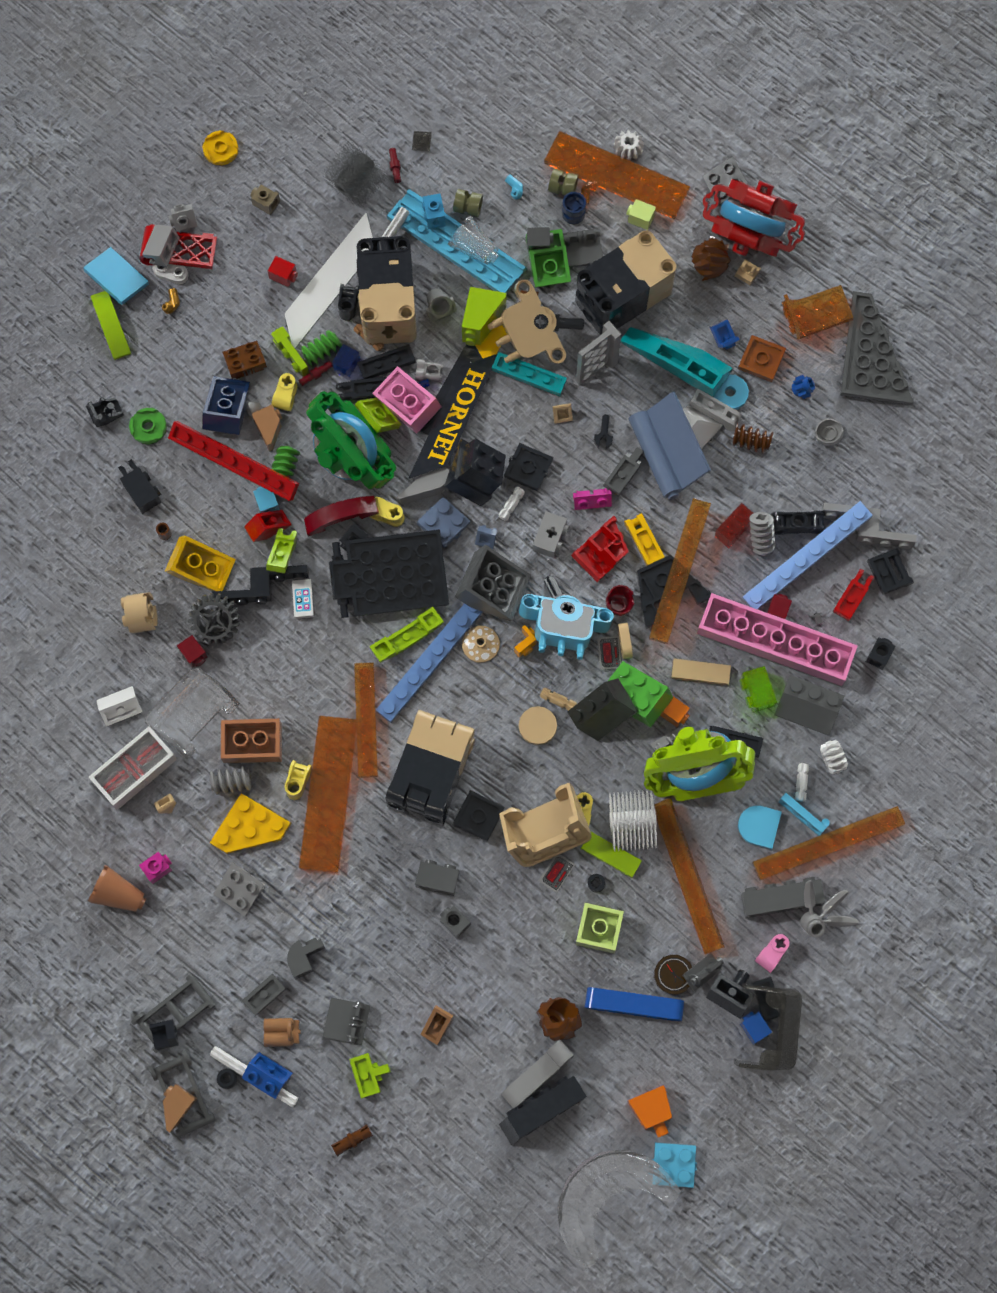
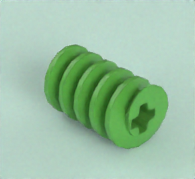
[301,330,343,368]
[272,446,300,477]

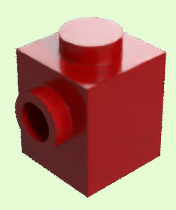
[267,256,298,287]

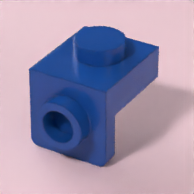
[710,319,740,349]

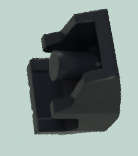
[86,398,124,427]

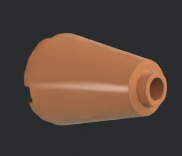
[88,865,146,912]

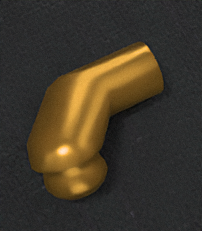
[162,288,180,314]

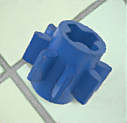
[792,375,815,399]

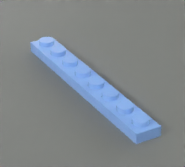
[743,501,873,610]

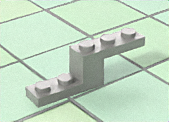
[821,503,917,549]

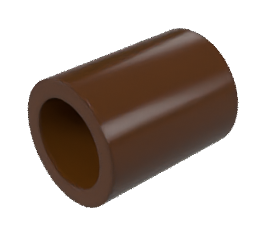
[156,522,172,540]

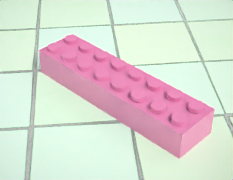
[697,593,858,686]

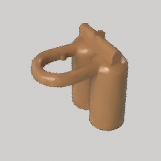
[264,1018,301,1047]

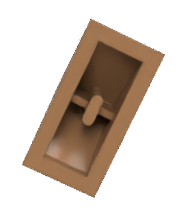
[420,1005,454,1045]

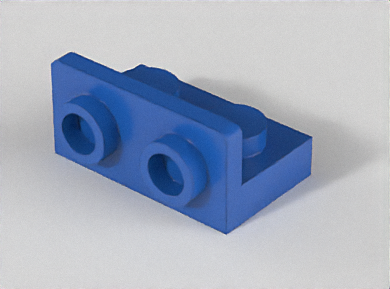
[242,1052,293,1099]

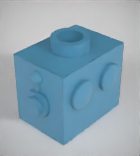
[422,193,446,229]

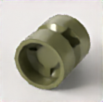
[548,169,579,196]
[453,189,483,217]

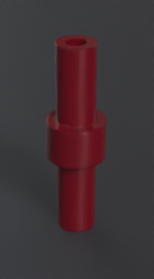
[389,148,401,183]
[298,361,333,386]

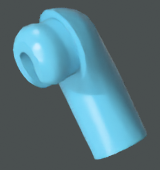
[505,174,523,199]

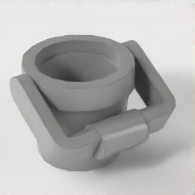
[425,288,457,321]

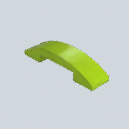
[90,291,131,360]
[369,607,444,663]

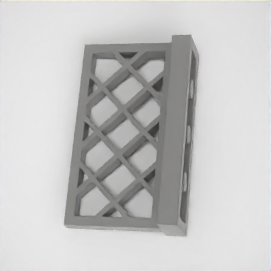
[576,321,621,386]

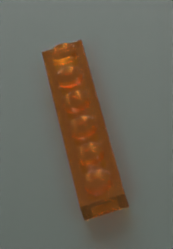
[354,662,378,778]

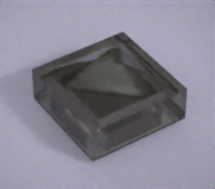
[412,131,432,151]

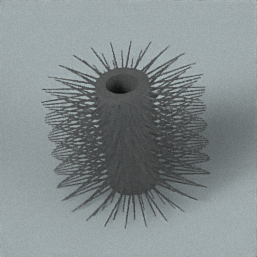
[321,143,387,207]

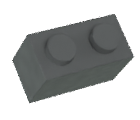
[415,860,459,896]

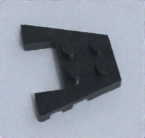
[637,555,711,629]

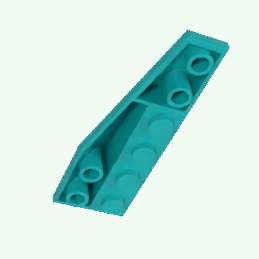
[620,327,733,397]

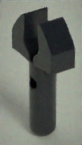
[594,414,613,450]

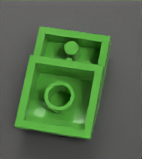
[525,229,571,288]

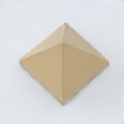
[552,403,573,424]
[154,794,176,813]

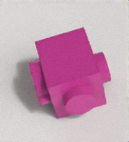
[139,851,172,884]

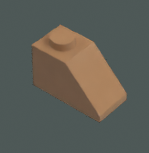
[252,404,282,452]
[163,1084,197,1133]

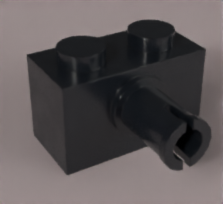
[706,970,754,1019]

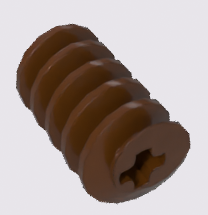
[732,423,774,454]

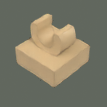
[735,259,761,285]

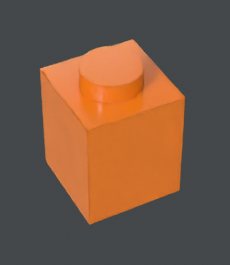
[660,696,690,727]

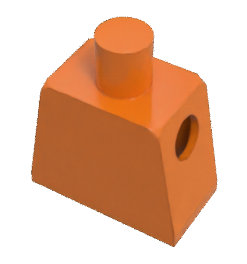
[627,1085,672,1138]

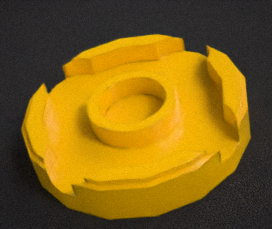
[202,130,239,166]

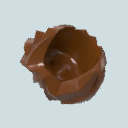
[691,236,731,281]
[536,997,582,1041]

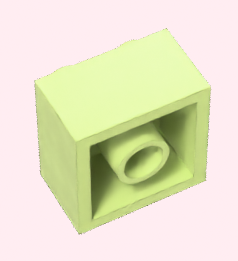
[576,903,624,953]

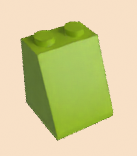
[462,287,507,346]

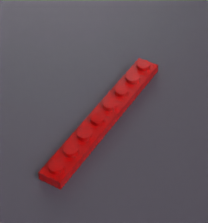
[168,421,300,501]

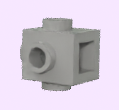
[168,204,197,232]

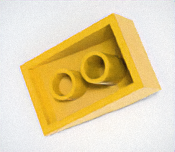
[164,535,236,591]

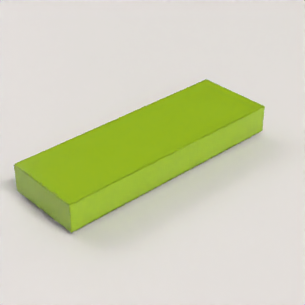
[581,831,642,878]

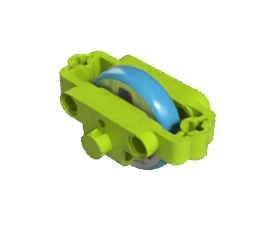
[644,727,755,801]

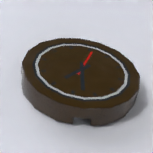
[654,955,692,995]

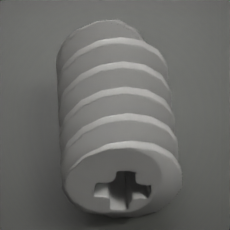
[749,512,776,555]
[210,767,252,795]

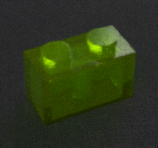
[739,666,777,713]

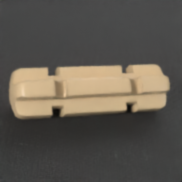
[540,688,577,711]

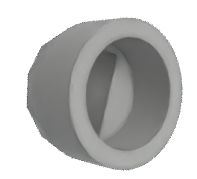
[246,402,261,416]

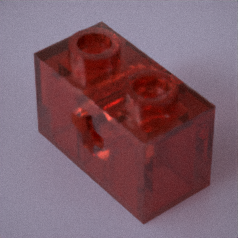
[715,503,753,548]

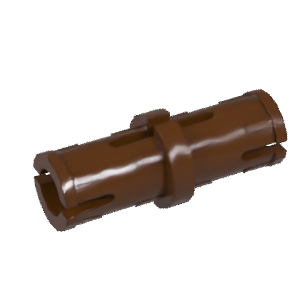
[331,1124,373,1157]

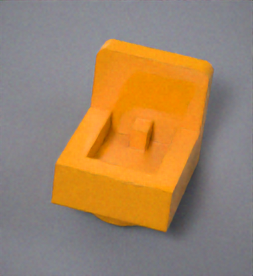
[514,625,537,658]

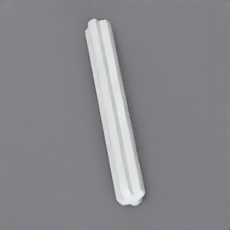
[210,1046,298,1107]

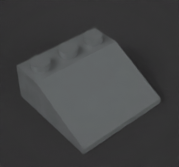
[455,545,531,621]

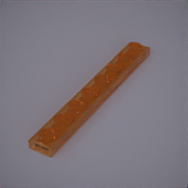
[649,498,711,644]
[654,798,725,954]
[752,806,905,881]

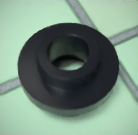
[217,1069,237,1089]

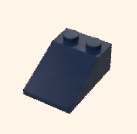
[202,376,250,435]

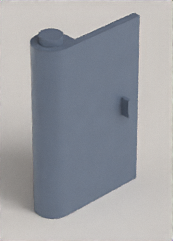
[628,392,711,500]

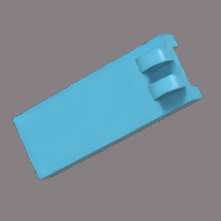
[779,793,830,836]

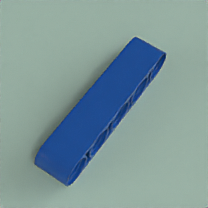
[585,987,685,1022]

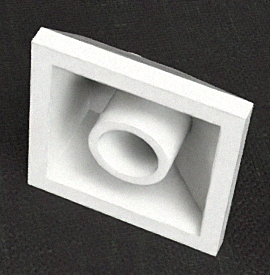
[683,406,723,450]

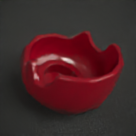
[605,585,635,616]

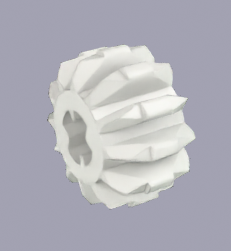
[614,129,644,161]
[820,740,848,774]

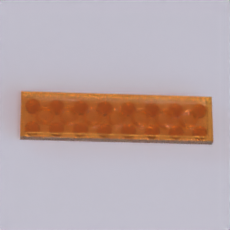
[544,131,690,219]
[299,716,358,873]

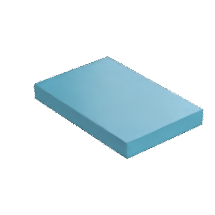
[83,247,149,305]

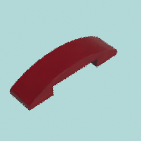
[304,496,379,536]

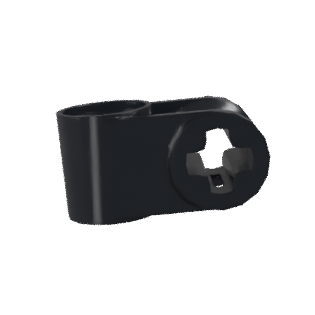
[338,284,359,321]

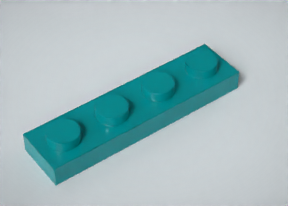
[492,352,567,396]

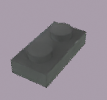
[242,973,286,1016]

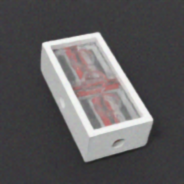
[89,726,177,810]

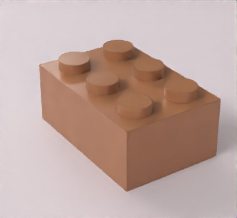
[221,718,282,763]

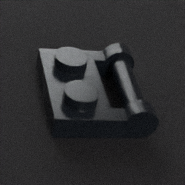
[867,548,914,595]

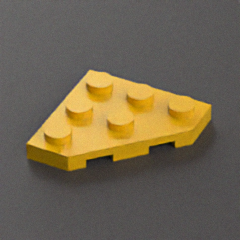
[210,793,291,854]

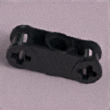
[770,511,826,535]

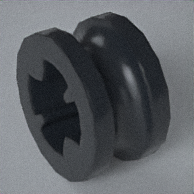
[587,874,605,892]

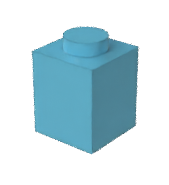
[253,486,280,513]

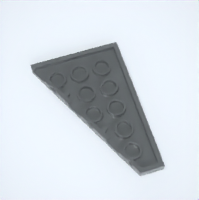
[840,291,914,405]

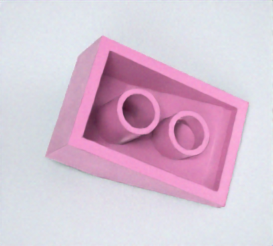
[372,366,442,434]

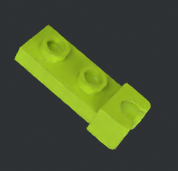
[271,326,309,377]
[266,528,297,573]

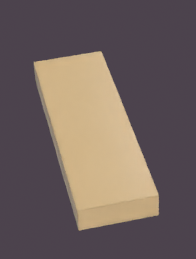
[671,659,731,685]

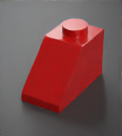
[244,509,292,542]

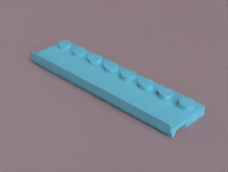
[387,189,526,293]

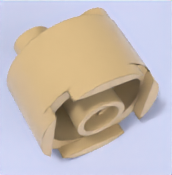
[121,592,158,633]

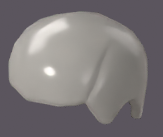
[815,419,844,447]

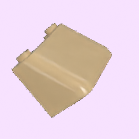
[499,783,592,867]

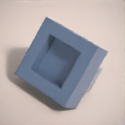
[475,525,497,549]

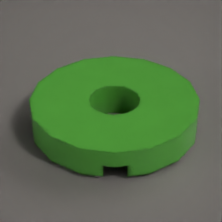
[129,408,167,445]

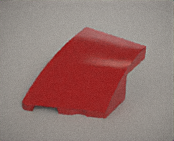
[571,516,629,582]

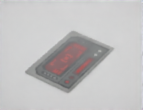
[597,636,621,670]
[539,854,575,893]

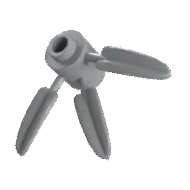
[800,880,859,937]

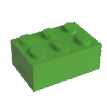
[608,661,673,728]

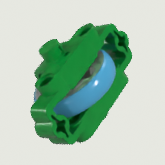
[306,391,396,489]

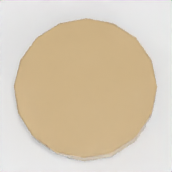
[519,706,557,745]

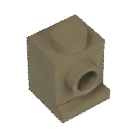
[251,184,281,215]

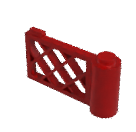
[139,224,217,269]

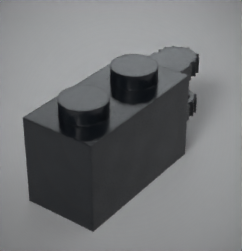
[118,459,162,514]

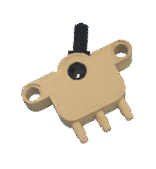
[487,280,584,364]

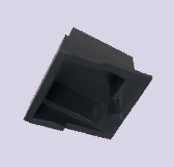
[444,438,506,506]

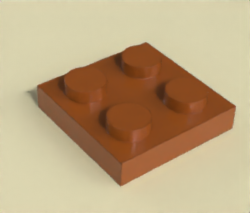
[738,335,786,382]

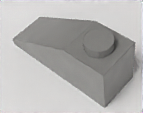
[397,467,449,505]

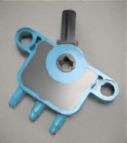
[519,575,614,660]

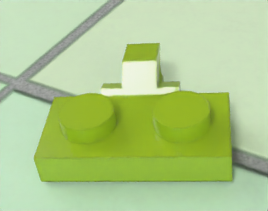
[349,1053,391,1099]

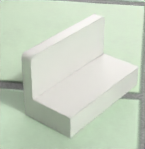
[97,686,142,726]

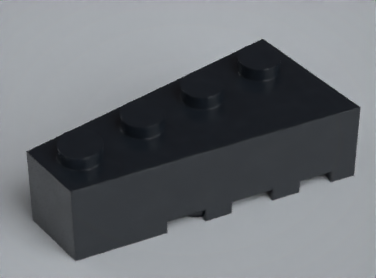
[499,1076,587,1145]

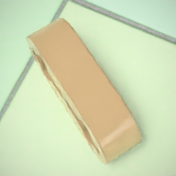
[617,623,633,659]

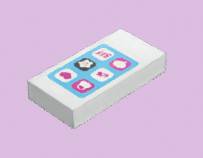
[292,579,314,619]

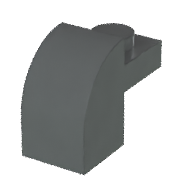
[287,938,325,980]

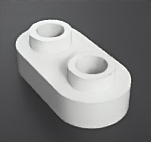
[152,264,189,284]

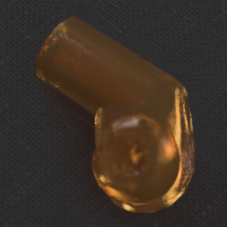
[581,180,597,204]

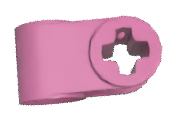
[755,934,789,973]

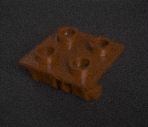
[222,340,267,379]

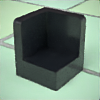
[149,1019,179,1050]

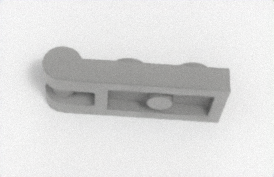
[689,389,741,431]

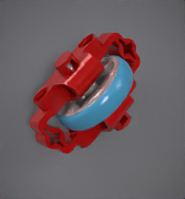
[703,179,805,257]

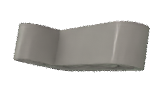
[501,1040,574,1108]

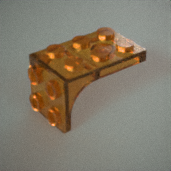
[782,285,854,340]

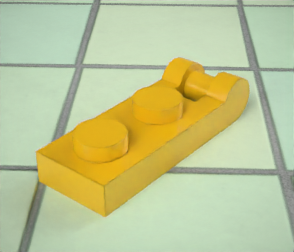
[624,513,665,565]

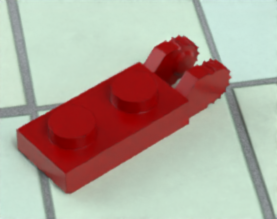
[832,569,874,621]

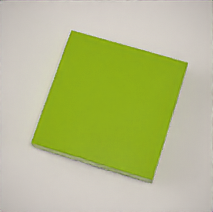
[355,398,402,433]

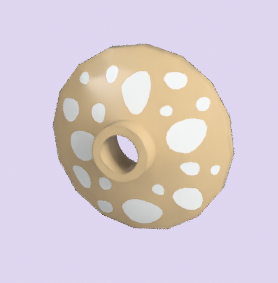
[462,626,500,663]

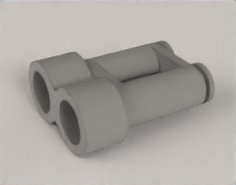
[415,359,443,382]

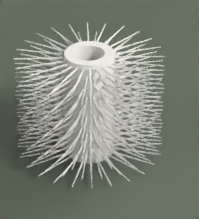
[609,790,657,852]

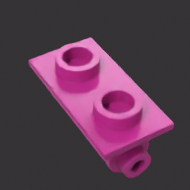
[573,488,612,510]

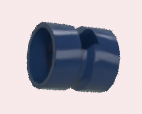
[562,192,586,225]

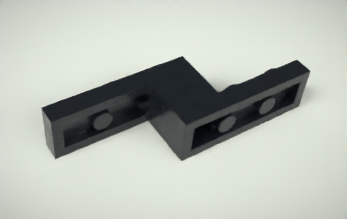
[212,565,309,605]

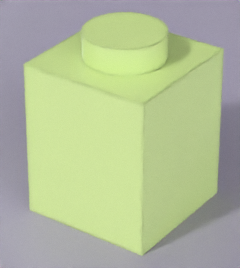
[626,199,656,230]

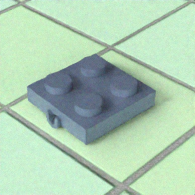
[417,497,470,548]

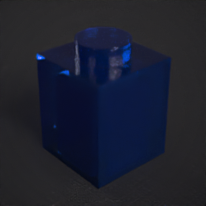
[332,344,360,377]

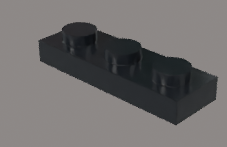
[357,344,416,379]

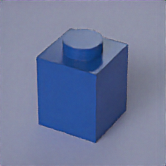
[740,1011,772,1045]

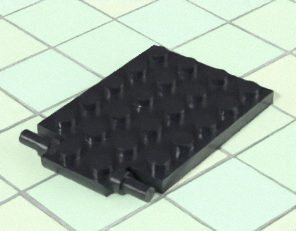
[329,529,449,618]

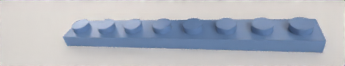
[376,603,483,723]

